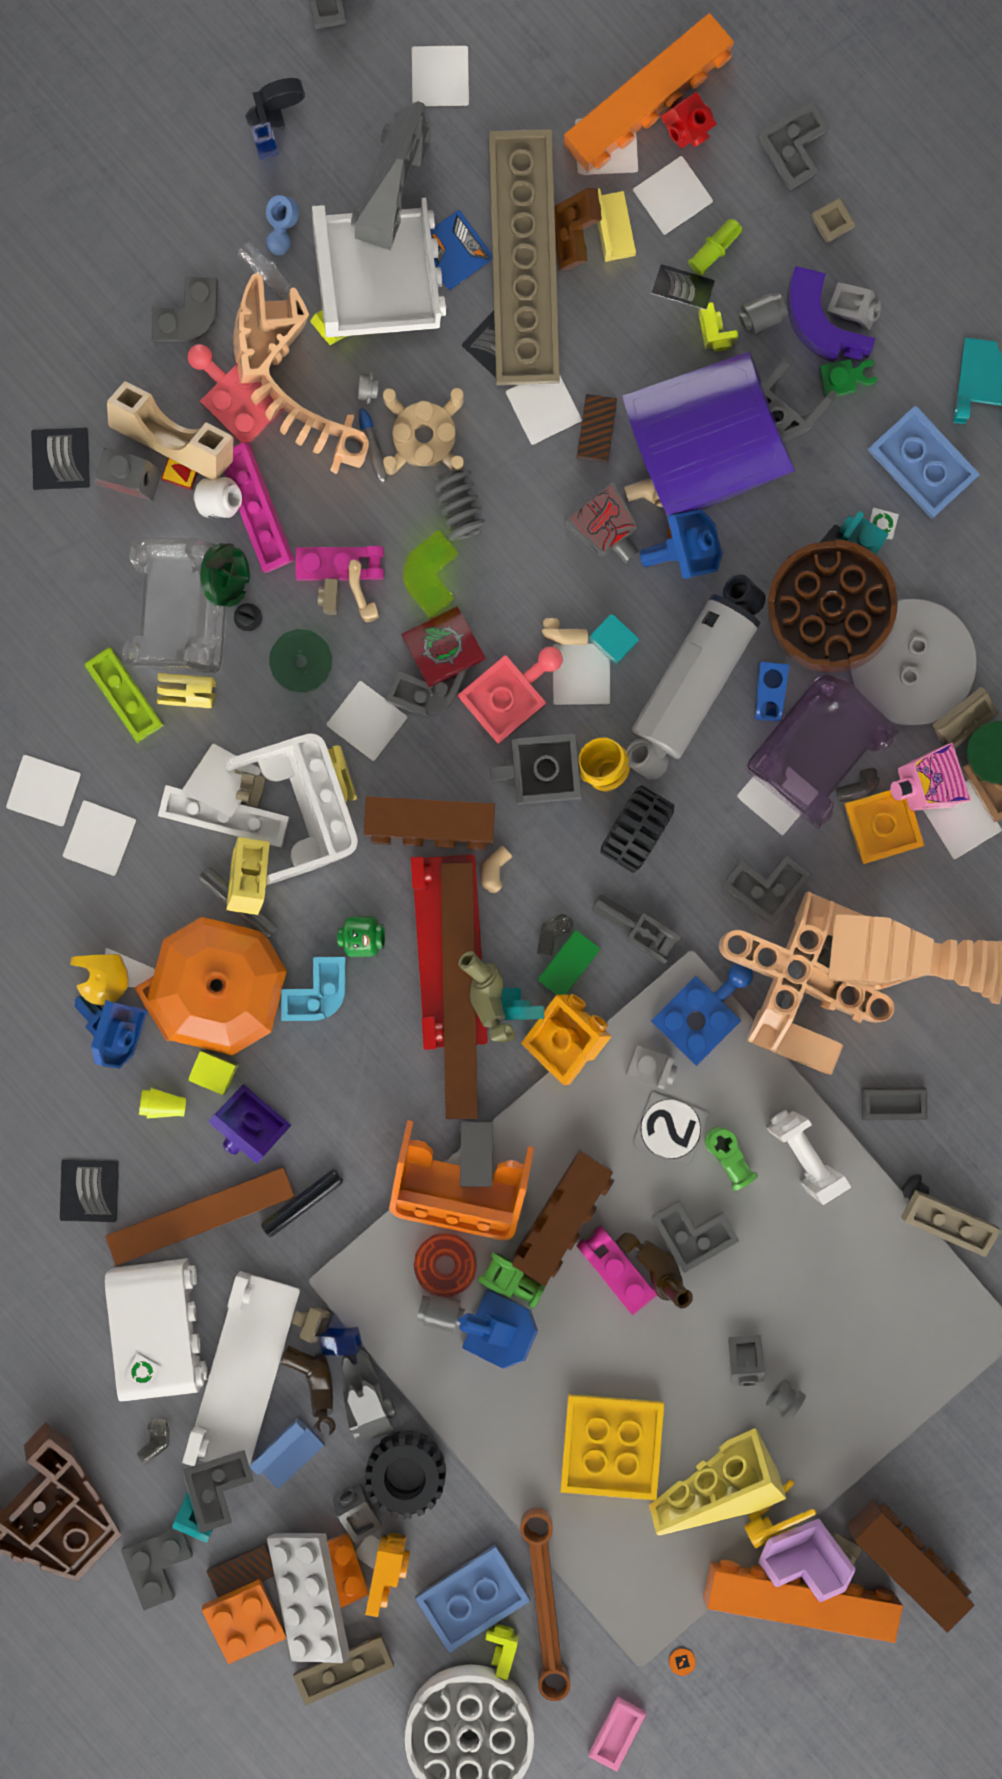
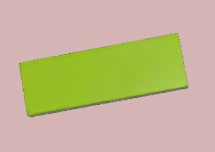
[84,646,164,743]

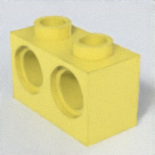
[226,837,270,915]

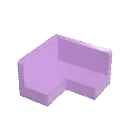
[758,1519,855,1602]

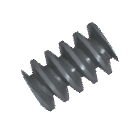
[432,470,485,541]

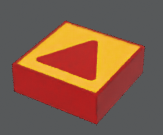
[161,457,198,491]

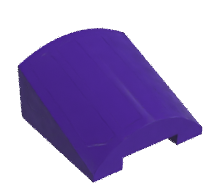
[622,351,796,516]

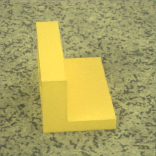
[597,188,636,262]

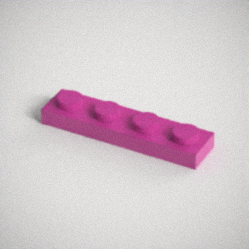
[224,442,295,573]

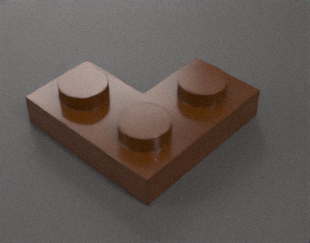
[554,188,602,271]

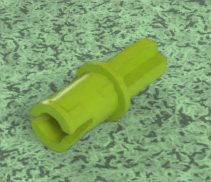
[688,219,743,276]

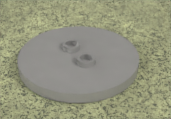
[849,599,977,726]

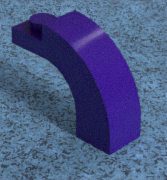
[787,266,875,362]

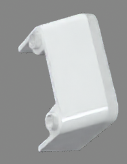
[225,734,358,885]

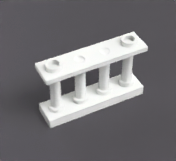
[766,1110,851,1205]

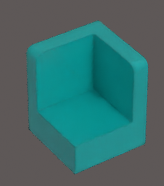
[589,614,639,665]
[172,1492,213,1543]

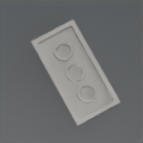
[267,1533,350,1663]

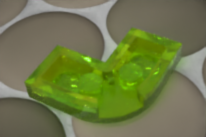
[403,529,459,619]

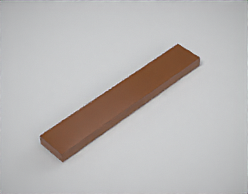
[105,1167,295,1266]

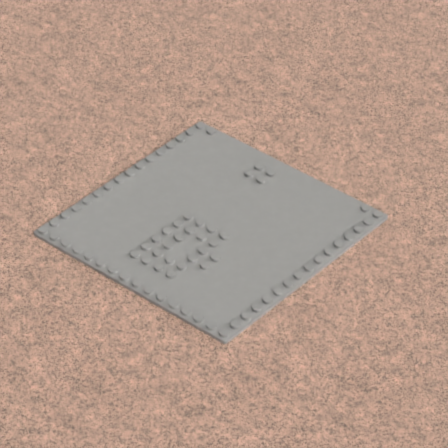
[309,951,1002,1667]

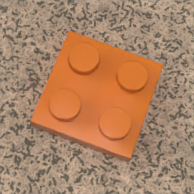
[201,1579,287,1665]

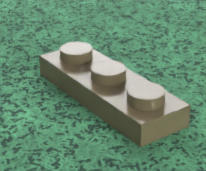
[901,1190,1001,1257]
[293,1634,394,1705]

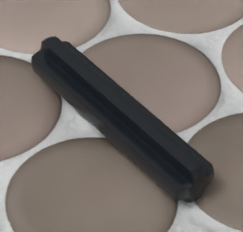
[261,1169,343,1237]

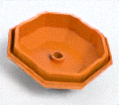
[147,917,287,1056]

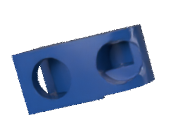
[754,661,790,722]

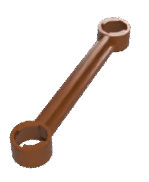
[520,1508,570,1701]

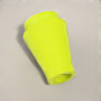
[139,1087,186,1119]

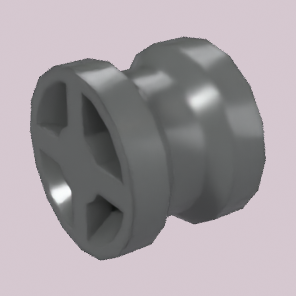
[766,1379,806,1421]

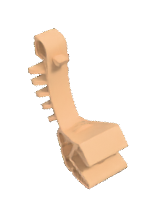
[233,273,369,474]
[828,915,1002,1004]

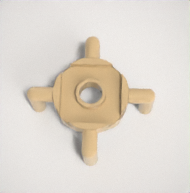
[383,388,464,475]

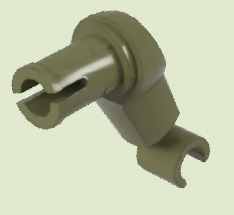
[458,951,515,1043]

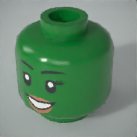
[337,916,385,957]

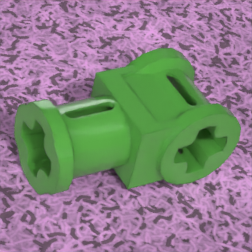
[705,1127,758,1191]
[477,1252,547,1309]

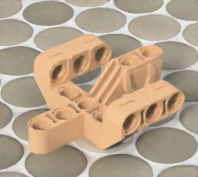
[719,891,895,1075]

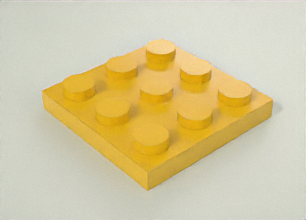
[560,1394,664,1500]

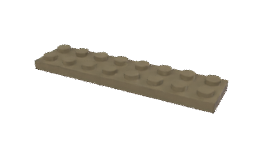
[489,129,560,385]

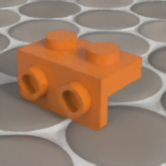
[327,1533,369,1608]

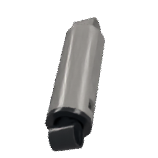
[626,574,766,780]

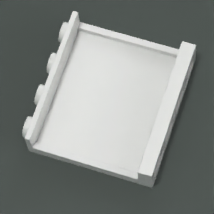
[312,198,446,337]

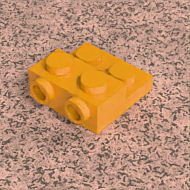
[521,994,612,1085]
[365,1533,410,1617]

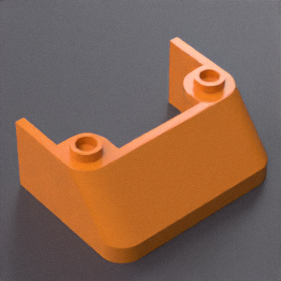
[389,1120,534,1240]

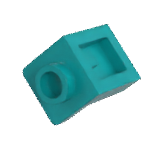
[839,510,889,555]
[501,988,544,1020]

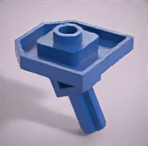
[640,509,723,579]
[75,996,148,1069]
[458,1289,538,1369]

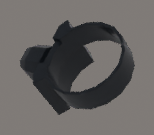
[245,78,305,129]

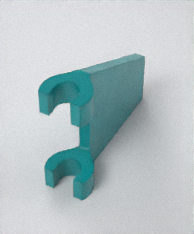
[953,337,1002,425]

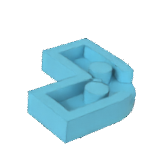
[281,957,346,1021]

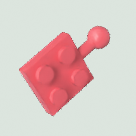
[187,344,284,443]
[457,646,563,744]

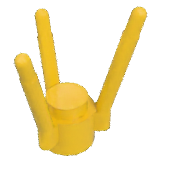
[744,1480,816,1548]

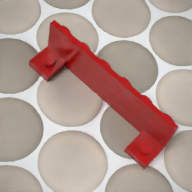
[410,854,488,1050]

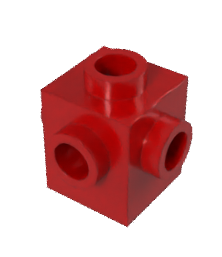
[660,91,717,149]

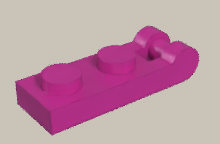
[295,546,384,581]
[576,1225,657,1315]

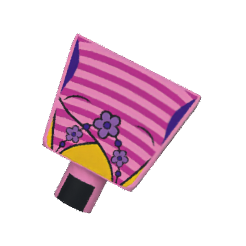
[891,743,971,811]

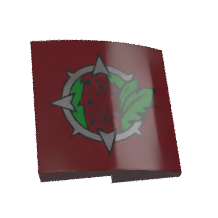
[401,606,485,688]

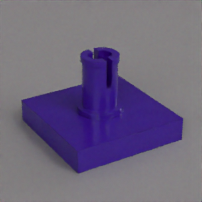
[209,1084,291,1164]

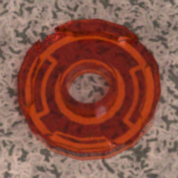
[413,1232,477,1297]

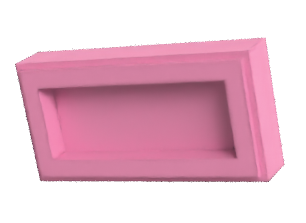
[588,1696,646,1771]

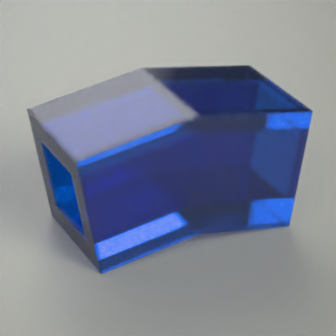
[251,121,279,160]
[318,1327,363,1356]

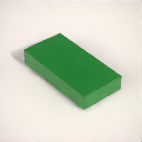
[537,930,601,995]

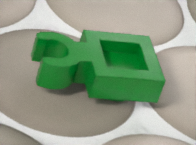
[818,359,877,398]

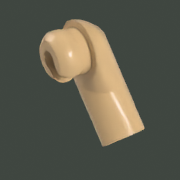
[623,479,663,507]
[541,618,588,645]
[480,845,512,893]

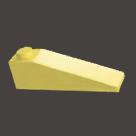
[649,1428,786,1535]

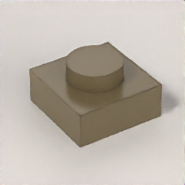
[811,198,855,244]
[318,578,340,615]

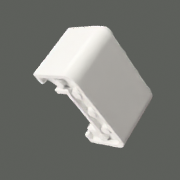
[105,1258,208,1402]

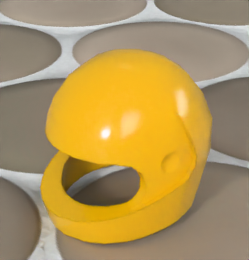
[578,738,630,792]
[70,954,129,1005]

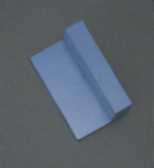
[249,1416,325,1489]

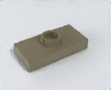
[932,687,999,748]

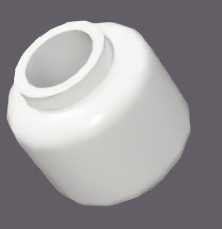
[194,477,242,519]

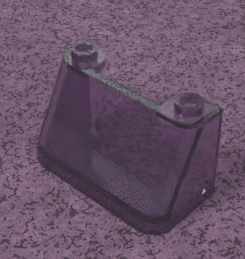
[746,674,899,829]

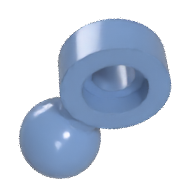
[266,195,299,256]

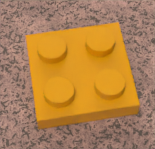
[844,790,925,865]

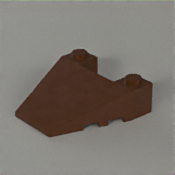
[0,1422,121,1582]

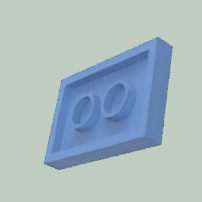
[868,405,980,519]
[415,1544,530,1653]

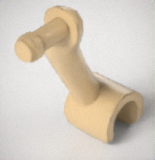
[349,559,379,622]

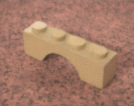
[107,381,233,480]

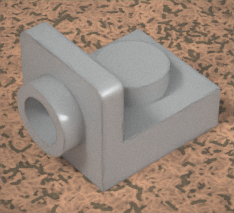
[827,282,881,330]
[626,1045,678,1089]

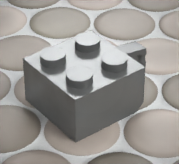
[489,733,581,805]

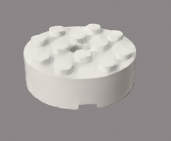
[405,1664,534,1779]

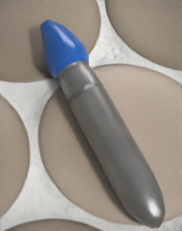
[359,408,387,483]

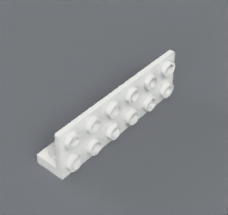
[182,1271,300,1466]

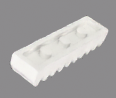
[158,785,290,848]

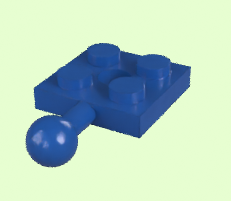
[651,963,753,1066]

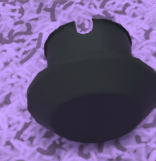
[233,603,262,631]
[902,1174,930,1198]

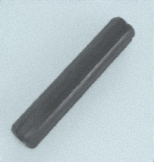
[198,867,277,939]

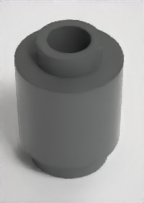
[738,292,788,335]
[417,1294,465,1333]

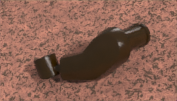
[616,1232,693,1309]
[280,1345,336,1436]

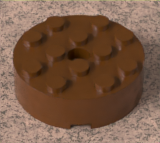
[768,540,898,673]

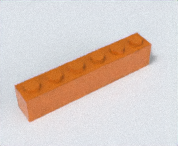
[563,13,734,173]
[703,1559,903,1643]

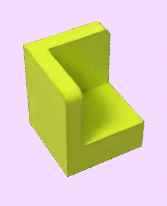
[189,1050,239,1095]

